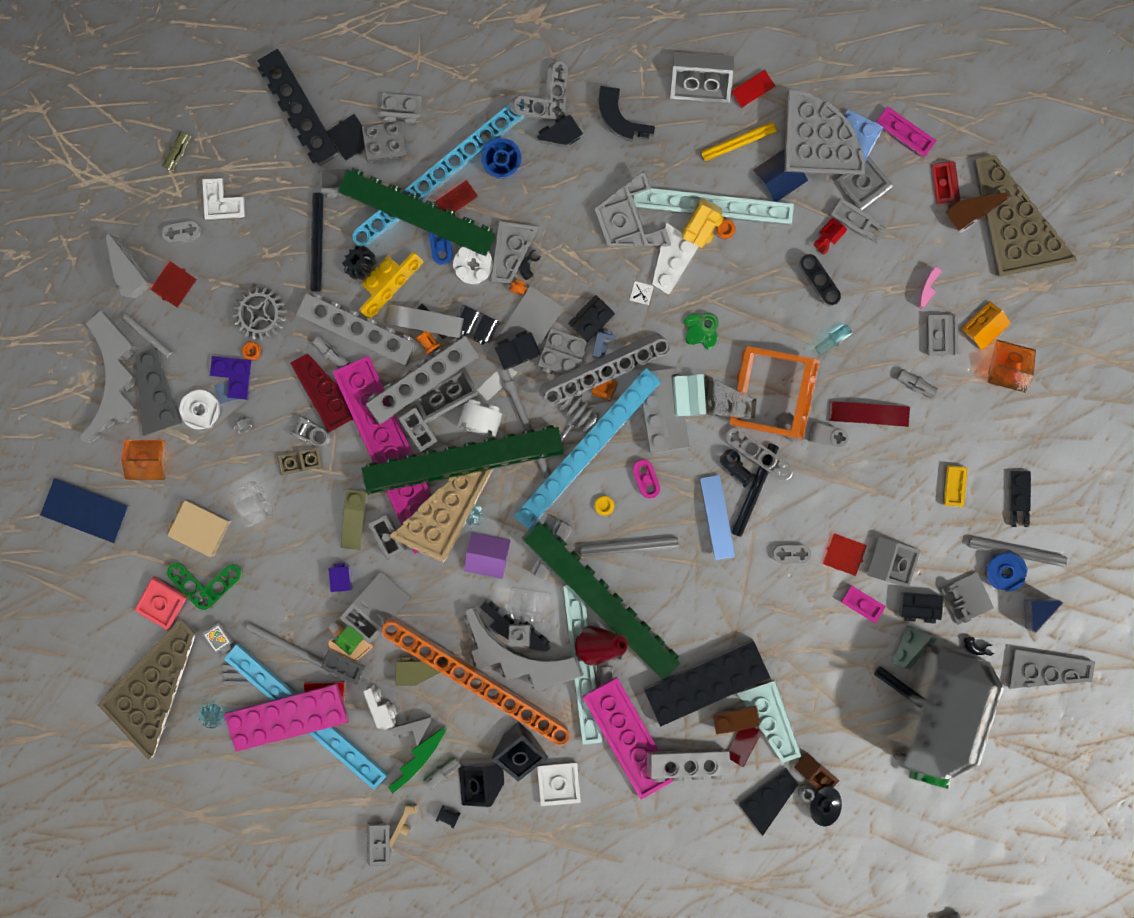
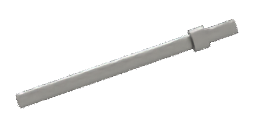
[500,367,551,479]
[246,622,352,684]

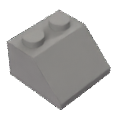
[867,537,921,588]

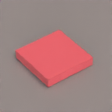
[134,576,188,630]

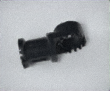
[720,449,756,488]

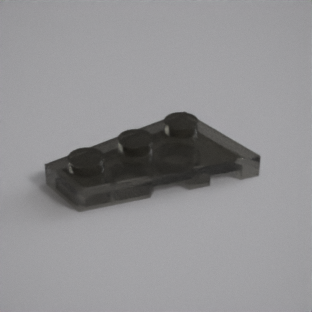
[703,374,757,419]

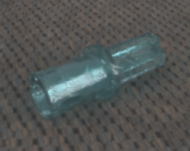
[815,323,853,356]

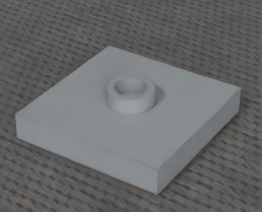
[836,156,893,210]

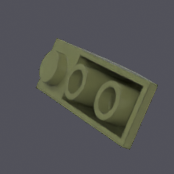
[396,657,448,686]

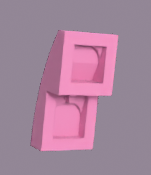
[918,266,942,309]

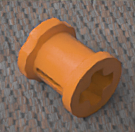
[415,331,441,355]

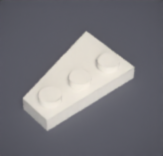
[652,223,699,295]

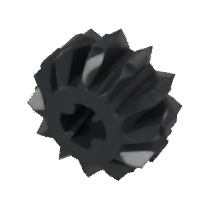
[342,246,377,280]

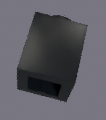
[537,114,584,148]

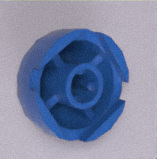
[482,138,521,178]

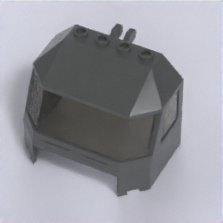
[893,643,1003,779]

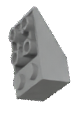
[340,572,411,644]

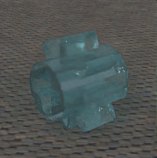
[464,506,485,529]
[199,704,225,729]

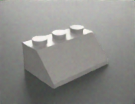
[670,52,734,103]

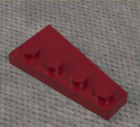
[290,353,354,433]

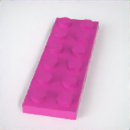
[582,676,673,800]
[224,683,349,752]

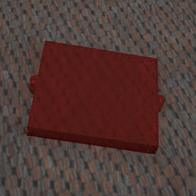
[150,261,197,308]
[823,533,867,576]

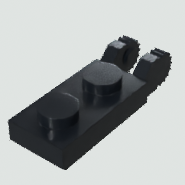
[1009,471,1031,527]

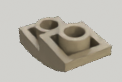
[277,448,322,476]

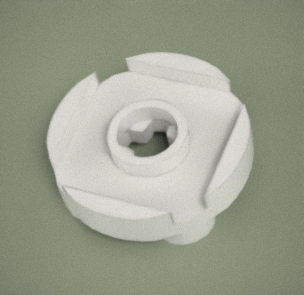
[453,247,493,285]
[179,390,220,430]

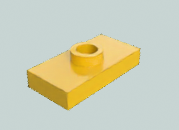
[943,466,968,507]

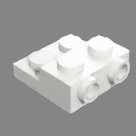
[363,684,398,730]

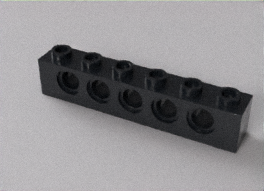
[257,48,340,166]

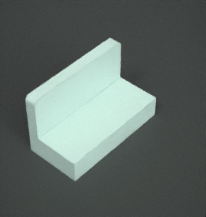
[673,374,706,416]

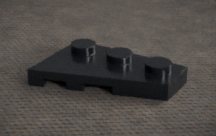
[738,768,798,836]

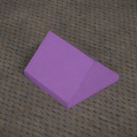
[464,532,511,579]

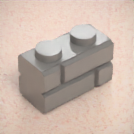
[368,514,406,560]

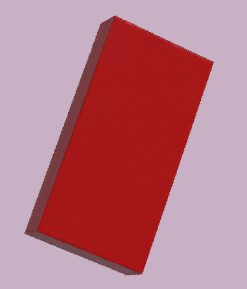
[731,70,775,109]

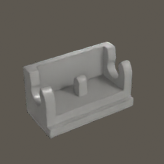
[367,822,390,866]

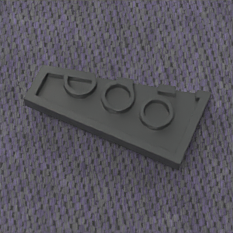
[136,348,181,436]

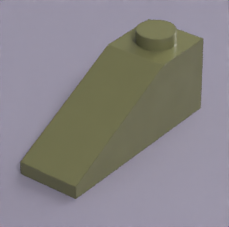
[341,488,368,550]

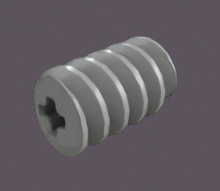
[560,395,599,433]

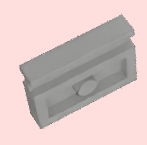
[928,315,958,355]

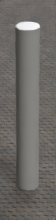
[122,313,172,358]

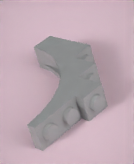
[79,310,138,443]
[464,607,583,692]

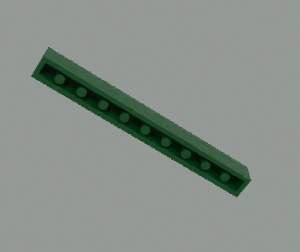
[361,425,564,495]
[522,521,680,681]

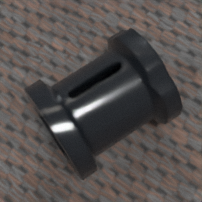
[435,805,461,829]

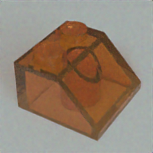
[987,340,1036,393]

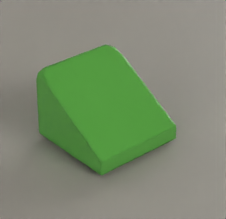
[334,626,363,655]

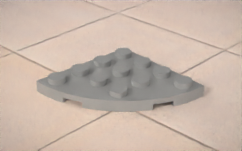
[784,90,865,175]

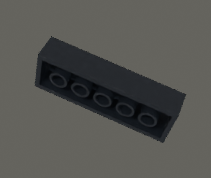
[644,639,770,727]

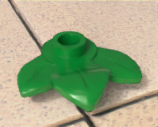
[683,313,719,350]

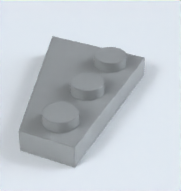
[491,221,539,284]

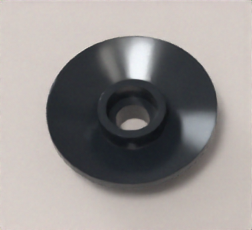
[810,786,842,827]

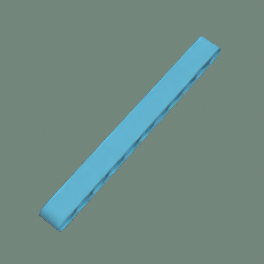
[352,102,525,247]

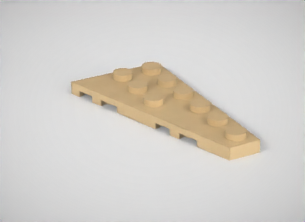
[390,469,493,563]

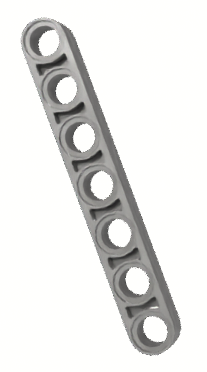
[539,333,670,406]

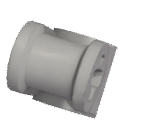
[290,415,330,446]
[809,422,849,447]

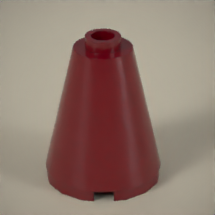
[575,626,628,666]

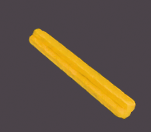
[701,122,777,161]

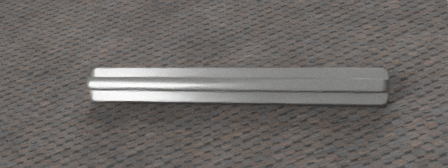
[580,537,679,557]
[969,537,1067,567]

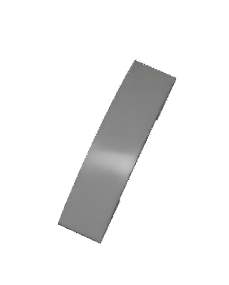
[384,304,464,338]

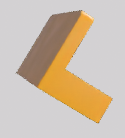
[961,301,1011,351]

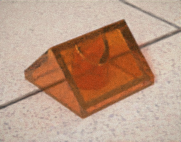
[121,440,166,480]

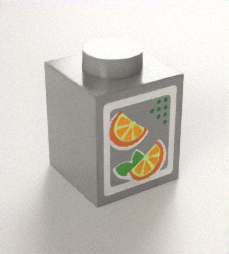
[202,622,235,654]

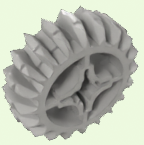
[232,286,287,340]

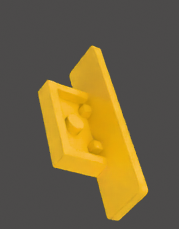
[359,252,424,319]

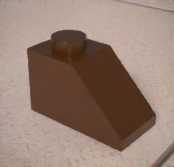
[713,706,760,734]
[794,752,840,789]

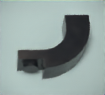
[599,86,655,142]

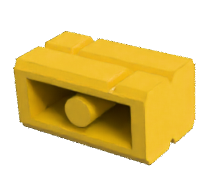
[682,198,724,248]

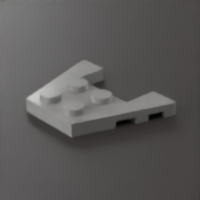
[595,171,671,247]

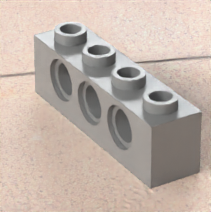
[647,749,730,782]

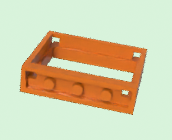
[729,346,820,440]

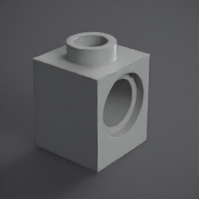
[509,624,530,646]

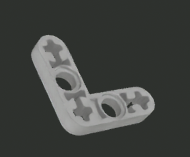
[510,61,568,120]

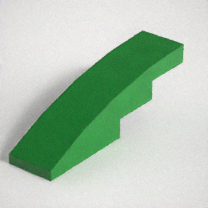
[388,726,447,794]

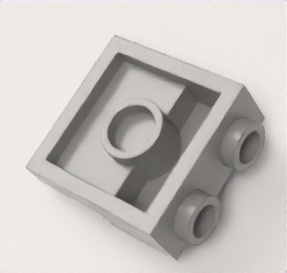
[538,328,589,376]

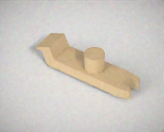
[390,804,417,848]

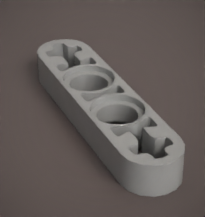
[726,428,793,481]

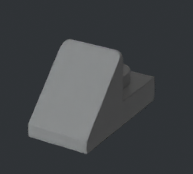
[391,716,432,746]

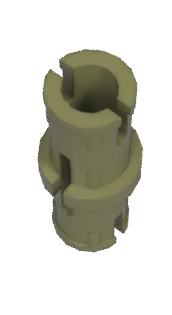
[162,131,191,172]

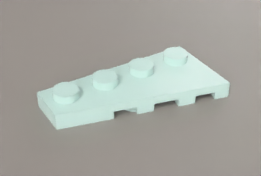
[737,680,802,763]

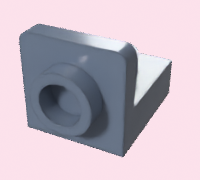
[592,330,617,358]

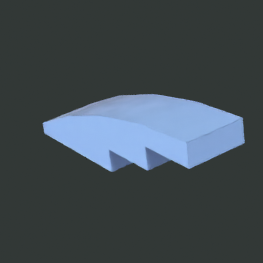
[700,475,735,560]

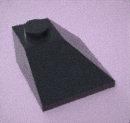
[492,722,548,782]
[459,763,504,807]

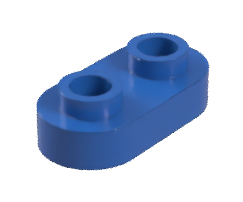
[429,232,453,265]

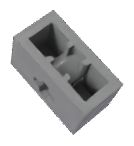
[399,408,439,452]

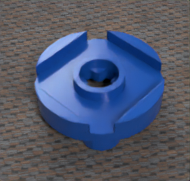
[986,550,1027,592]

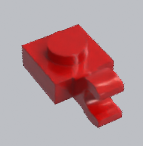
[813,218,847,255]

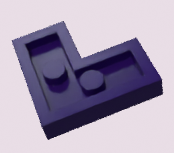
[210,356,252,400]

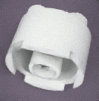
[457,399,503,438]

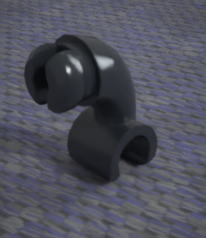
[520,250,541,280]
[964,637,994,656]

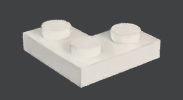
[202,178,246,220]

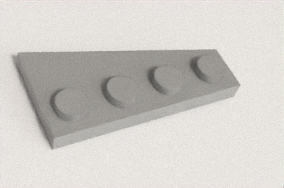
[1008,649,1095,689]

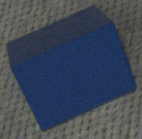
[753,149,808,202]
[1024,598,1063,633]

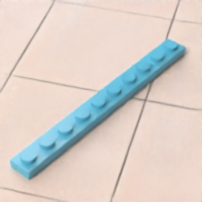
[514,368,662,529]
[224,643,388,790]

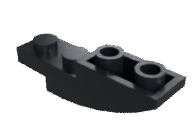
[480,601,551,651]

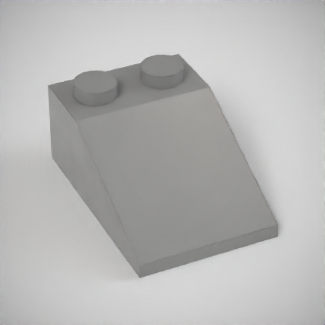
[105,234,154,299]

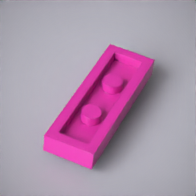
[876,106,937,158]

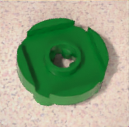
[909,769,950,789]

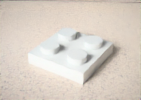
[537,762,581,806]

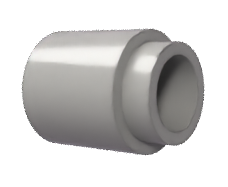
[775,412,797,442]

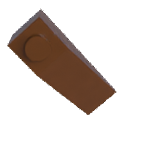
[946,192,1011,232]

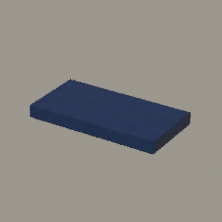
[40,478,129,543]

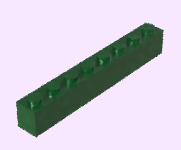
[337,168,496,257]

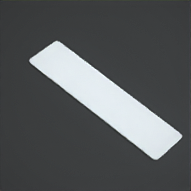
[477,366,518,401]

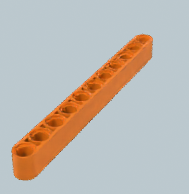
[382,618,569,745]

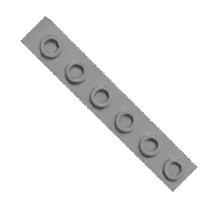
[296,292,416,366]
[366,337,479,425]

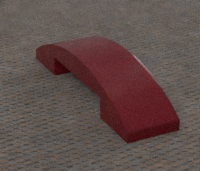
[829,401,910,427]

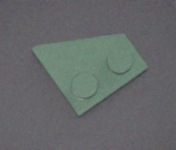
[892,626,937,670]

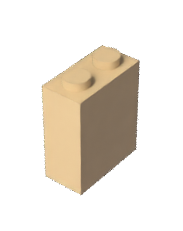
[167,500,231,557]

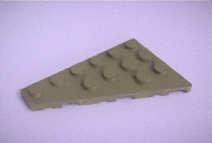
[975,155,1077,277]
[97,619,196,760]

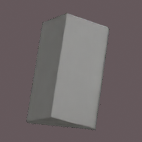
[415,368,480,423]

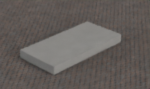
[488,286,564,374]

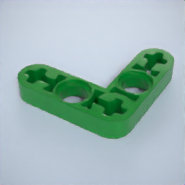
[167,563,243,610]

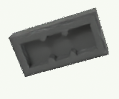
[320,649,366,685]

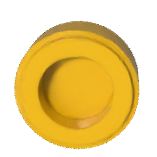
[594,496,614,516]

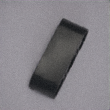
[799,254,841,306]

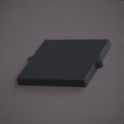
[327,114,365,161]

